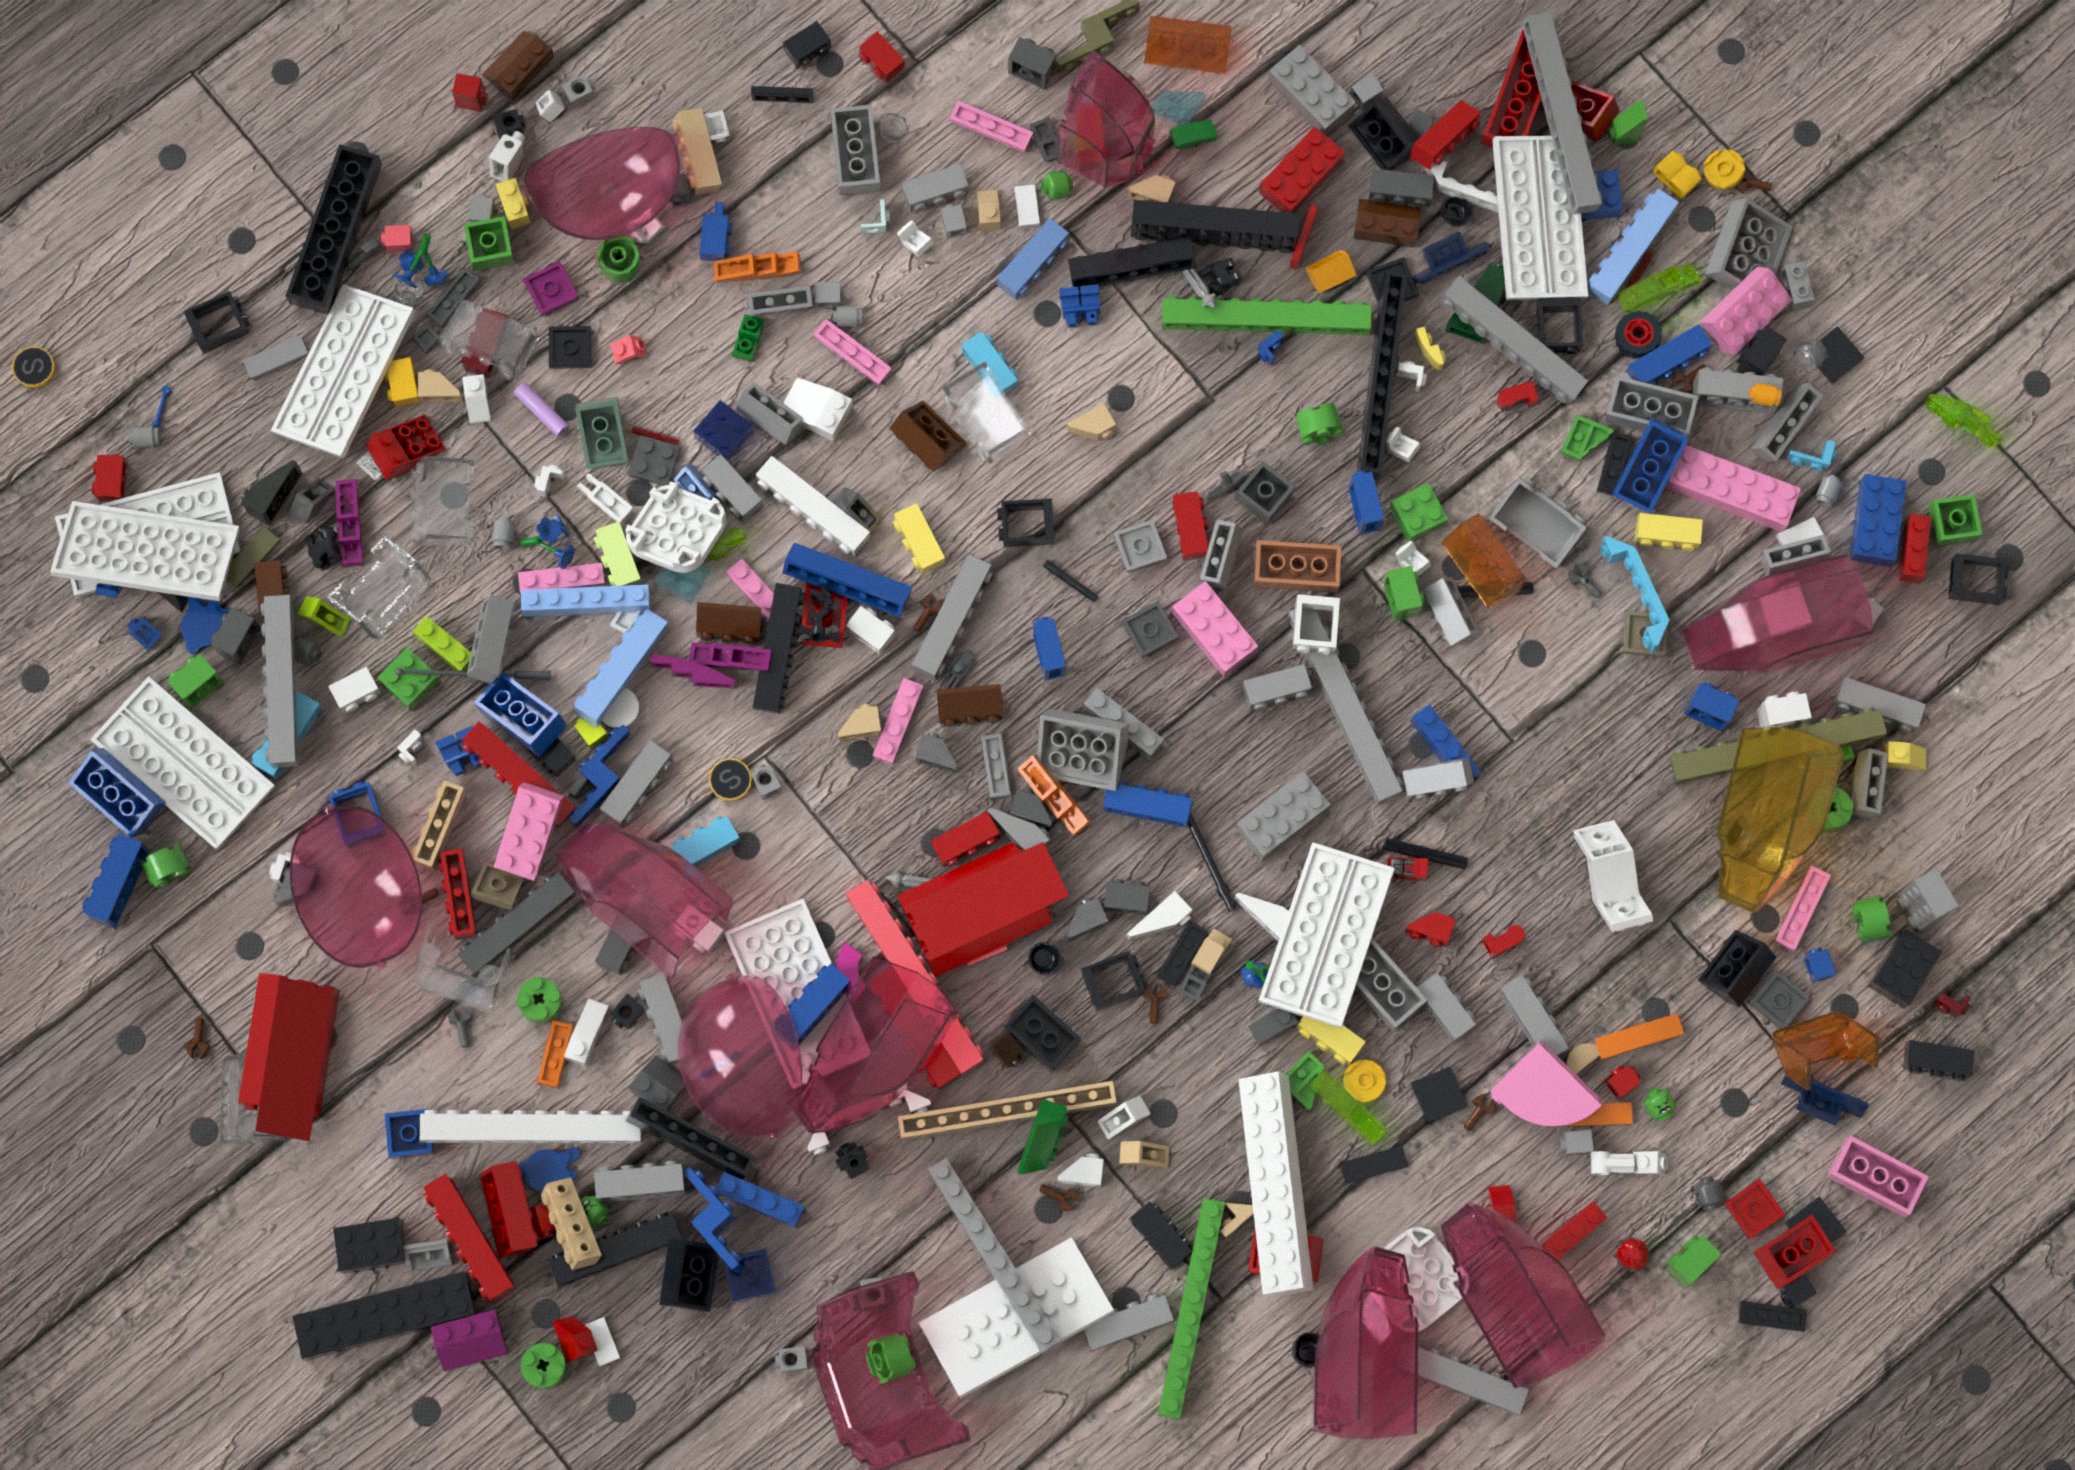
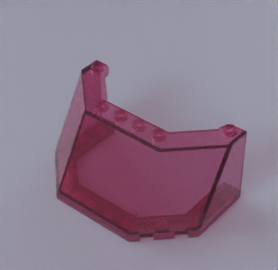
[811,1271,971,1470]

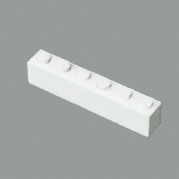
[756,456,870,556]

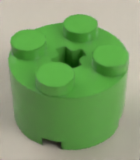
[597,235,641,282]
[1296,403,1344,446]
[1806,786,1854,833]
[140,843,191,888]
[1852,895,1892,943]
[517,977,563,1024]
[866,1333,915,1384]
[521,1343,568,1389]

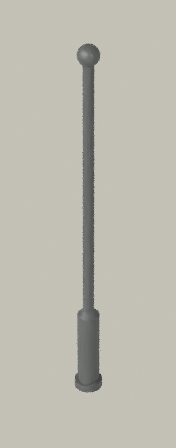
[395,668,551,681]

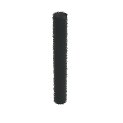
[1043,560,1099,603]

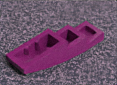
[335,479,363,567]
[689,642,772,671]
[650,654,736,689]

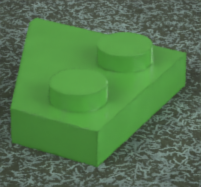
[1560,415,1614,461]

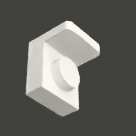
[397,730,423,766]

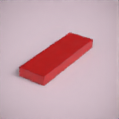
[1290,205,1318,269]

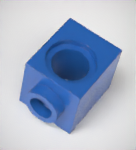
[1804,948,1836,983]

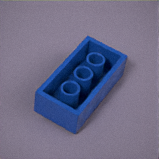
[1613,417,1689,514]
[1849,474,1907,567]
[474,672,568,757]
[68,748,166,838]
[83,833,151,929]
[773,963,852,1051]

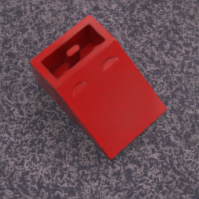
[366,415,446,481]

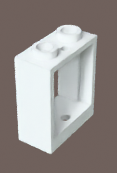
[1292,594,1340,655]

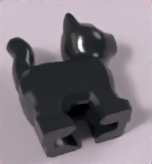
[1197,258,1241,298]
[306,525,343,570]

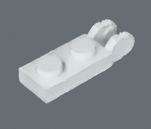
[577,473,634,524]

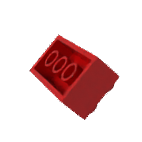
[1258,126,1346,213]
[479,1161,538,1260]

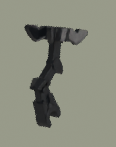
[797,583,840,644]

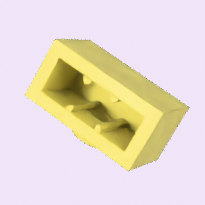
[496,178,531,230]

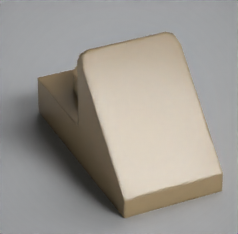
[1191,928,1232,975]
[1219,1203,1254,1239]

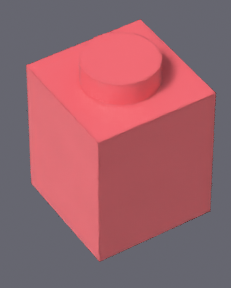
[381,225,413,253]

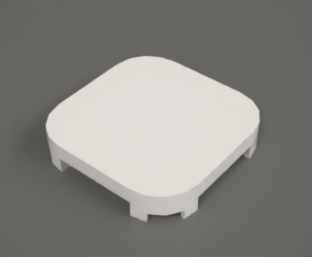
[625,482,727,573]
[1362,1227,1468,1333]

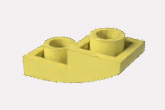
[1415,327,1446,371]

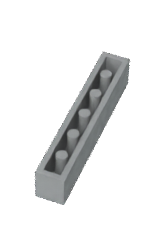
[912,554,993,680]
[1394,1340,1529,1416]

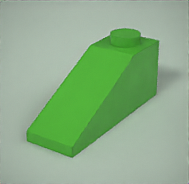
[1608,100,1648,146]

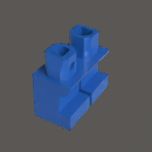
[1059,284,1100,328]
[435,725,482,776]

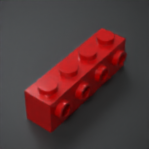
[1410,100,1481,170]
[438,848,478,940]

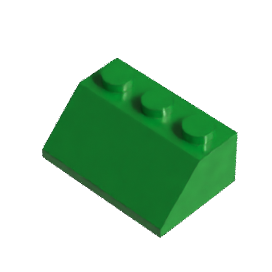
[1017,1099,1069,1175]

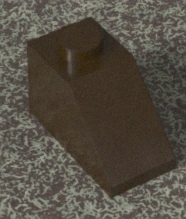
[989,1029,1023,1068]

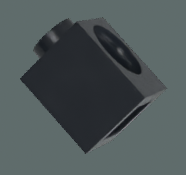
[493,109,526,140]
[610,993,645,1030]
[1779,1274,1817,1308]

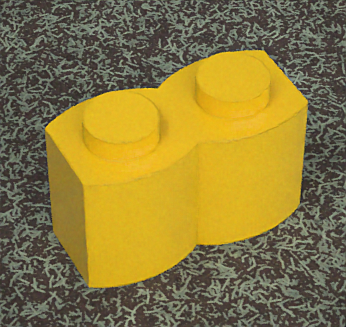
[1653,150,1702,199]

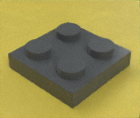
[628,435,681,486]
[1121,601,1179,659]
[1749,970,1810,1031]

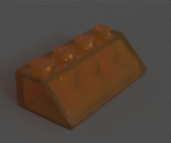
[1144,16,1232,74]
[1441,513,1526,609]

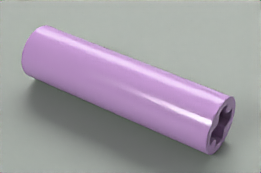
[514,382,569,437]

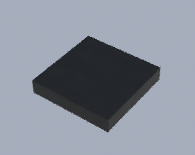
[1365,257,1419,304]
[549,326,591,369]
[1805,326,1864,384]
[1410,1066,1467,1123]
[1785,1196,1846,1243]

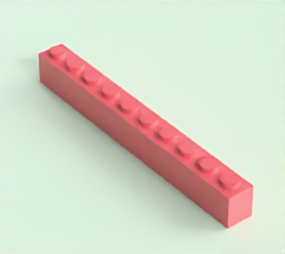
[846,879,985,1076]

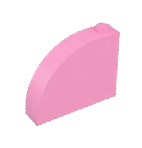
[1490,1040,1603,1126]

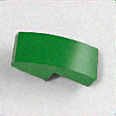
[1169,120,1218,149]
[732,314,764,362]

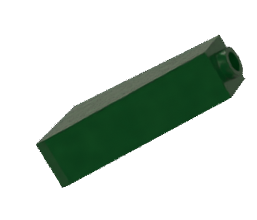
[1445,264,1505,344]

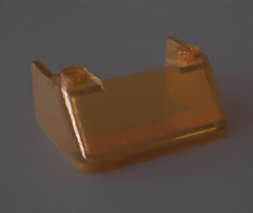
[1773,1012,1879,1090]

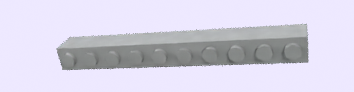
[1522,12,1602,215]
[1287,608,1403,805]
[928,1158,1062,1358]

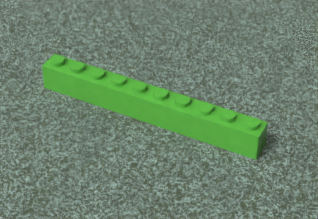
[1162,296,1371,335]
[1157,1198,1225,1420]

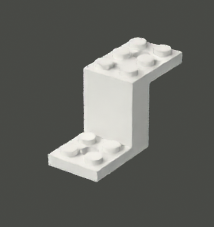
[1573,820,1653,932]

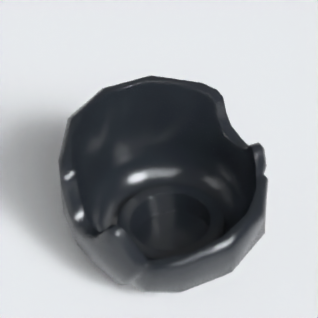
[1441,197,1474,227]
[1028,942,1061,975]
[1291,1332,1324,1368]

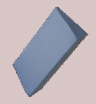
[672,465,717,500]

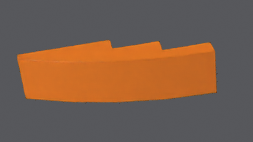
[713,251,801,282]
[1018,755,1091,836]
[1595,1014,1684,1060]

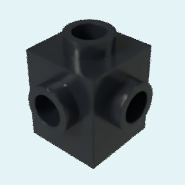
[835,1142,870,1180]

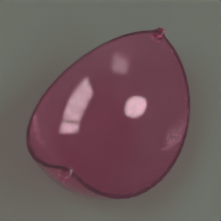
[522,127,681,240]
[290,803,422,969]
[678,973,802,1139]

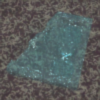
[1150,91,1205,126]
[653,565,711,603]

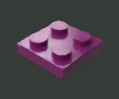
[523,261,579,317]

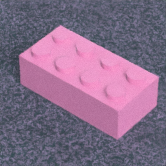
[1700,267,1792,355]
[1171,581,1258,677]
[494,782,564,881]
[1826,1136,1929,1218]

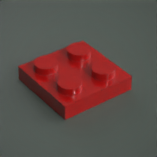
[1723,1179,1785,1240]

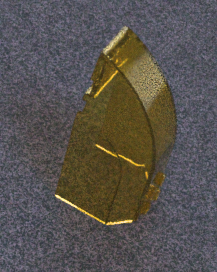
[1717,726,1844,913]

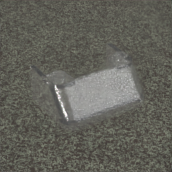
[413,920,515,1012]
[220,1052,284,1144]

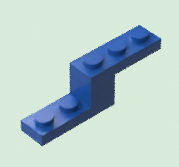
[569,725,631,828]
[683,1167,744,1274]

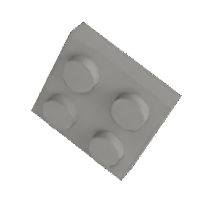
[1113,520,1167,573]

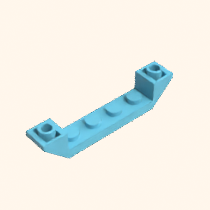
[1600,536,1669,655]

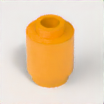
[1749,382,1782,407]

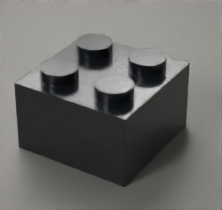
[1736,325,1787,376]

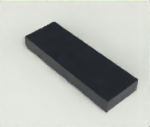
[751,86,814,103]
[1596,432,1633,496]
[1156,921,1208,987]
[1339,1146,1408,1184]
[1738,1301,1807,1332]

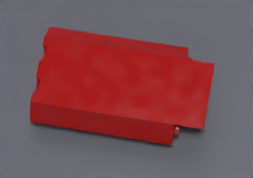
[897,842,1069,977]
[238,973,340,1141]

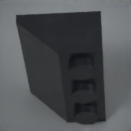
[1349,97,1419,171]
[1698,930,1777,1007]

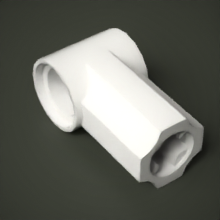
[1591,1151,1635,1175]

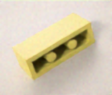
[893,503,945,574]
[1635,513,1703,551]
[1297,1017,1366,1065]

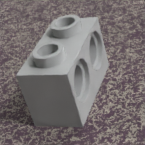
[1780,261,1815,311]

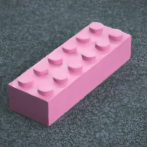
[1665,445,1801,532]

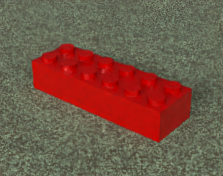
[1481,29,1562,148]
[423,1173,517,1303]

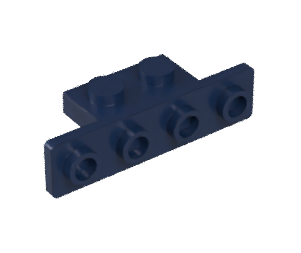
[1412,232,1491,284]
[1781,1070,1869,1126]

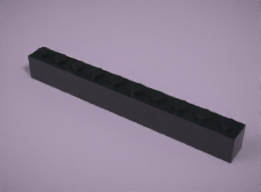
[1357,271,1407,480]

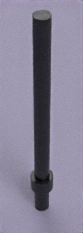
[1188,814,1236,912]

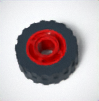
[1615,310,1662,359]

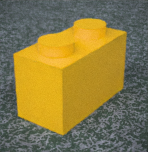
[384,357,420,407]

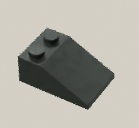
[241,460,303,526]

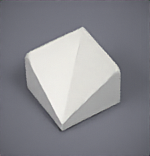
[535,89,565,122]

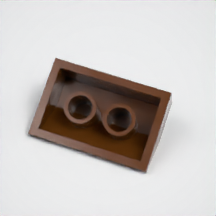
[482,31,554,101]
[1353,199,1420,248]
[889,400,967,472]
[696,602,763,644]
[937,684,1003,727]

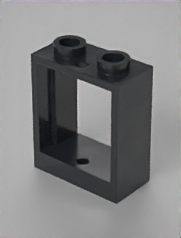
[183,291,250,354]
[1536,298,1583,355]
[997,498,1054,547]
[1948,553,2009,605]
[1081,950,1147,1011]

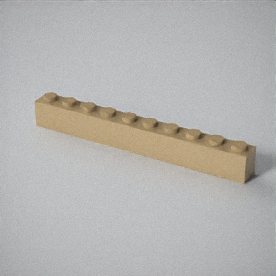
[898,1081,1116,1141]

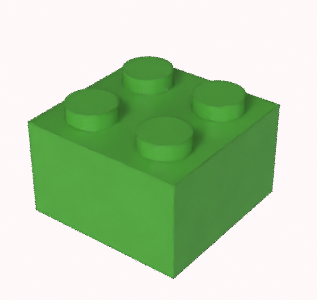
[464,216,515,271]
[1389,483,1448,542]
[1928,494,1983,547]
[1383,566,1425,622]
[377,647,441,711]
[167,654,224,709]
[1665,1235,1721,1288]

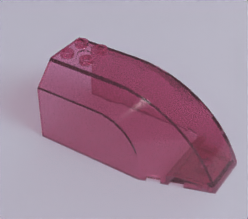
[1058,50,1155,187]
[1682,554,1873,674]
[555,823,734,979]
[793,956,959,1134]
[1440,1203,1606,1389]
[1312,1247,1418,1439]

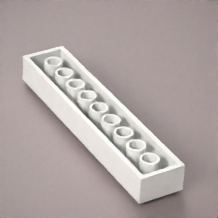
[1239,1071,1314,1297]

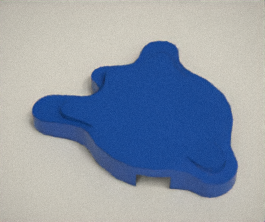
[181,597,231,654]
[518,1147,580,1193]

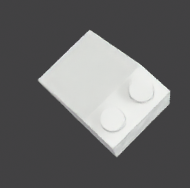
[783,378,853,442]

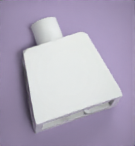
[489,131,525,182]

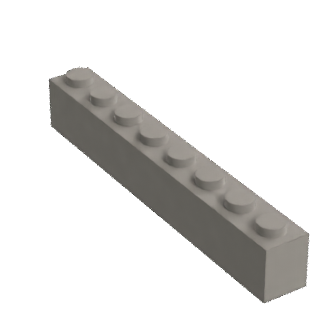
[1439,276,1588,404]
[261,595,299,768]

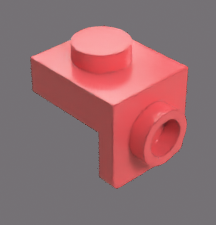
[610,335,646,364]

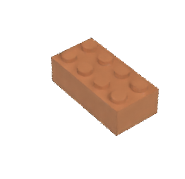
[1253,540,1341,593]

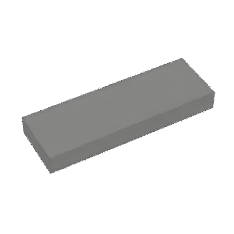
[242,335,309,380]
[981,733,1011,799]

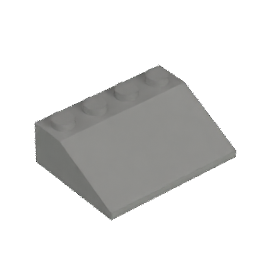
[1705,198,1793,289]
[1037,709,1129,791]

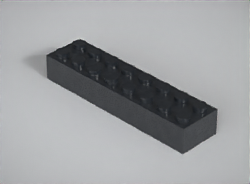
[285,144,382,315]
[1130,199,1300,253]
[292,1271,477,1361]

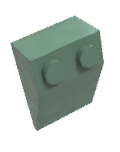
[575,397,629,469]

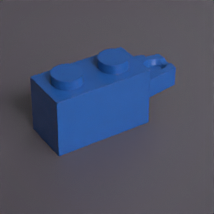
[699,201,733,261]

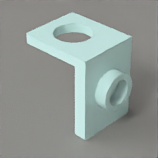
[861,199,890,234]

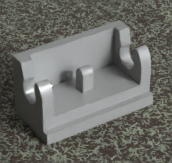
[403,1239,452,1271]

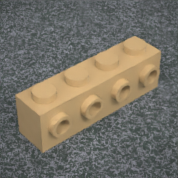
[673,108,722,196]
[411,780,467,871]
[541,1177,601,1270]

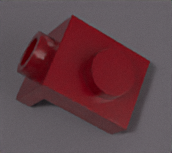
[1933,993,1971,1018]

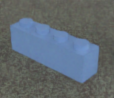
[997,218,1069,300]

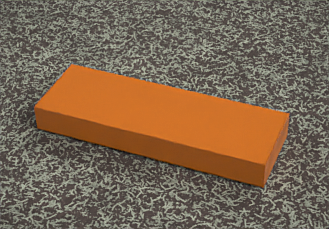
[537,1020,574,1089]
[1567,1102,1633,1127]

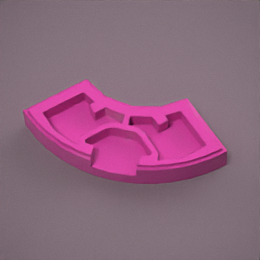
[836,942,866,1003]

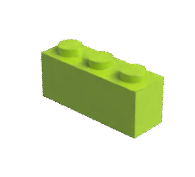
[412,616,471,677]

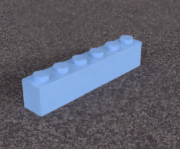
[1588,189,1679,305]
[521,585,651,617]
[574,609,668,728]

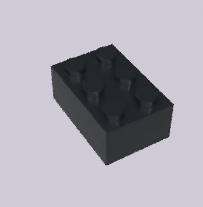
[1867,928,1942,1009]
[1004,995,1081,1073]
[333,1218,406,1274]
[659,1239,718,1312]

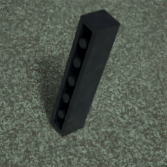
[1068,236,1196,290]
[752,583,805,714]
[625,1097,756,1180]
[548,1212,682,1287]

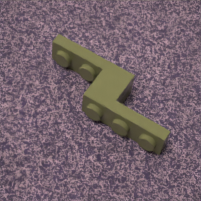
[1056,0,1140,73]

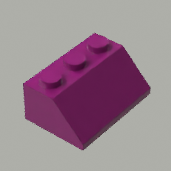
[431,1310,508,1371]

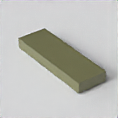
[227,526,281,588]

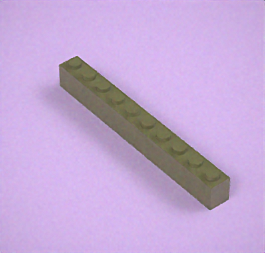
[1670,708,1887,785]

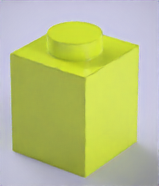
[574,718,608,750]

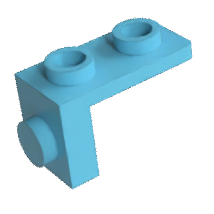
[1786,440,1837,472]

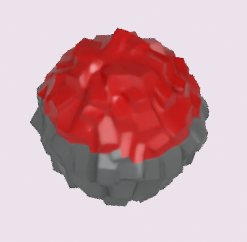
[1614,1237,1650,1272]

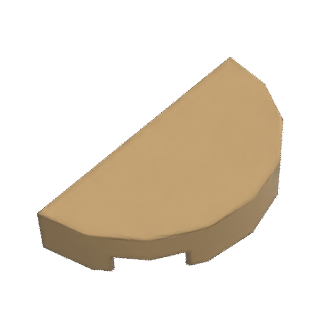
[1566,1043,1600,1074]

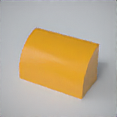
[1305,250,1357,293]

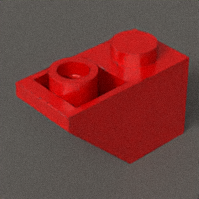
[1405,912,1456,948]

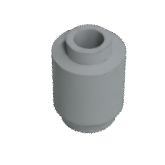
[833,306,862,327]
[128,426,160,449]
[1816,475,1843,508]
[492,517,515,550]

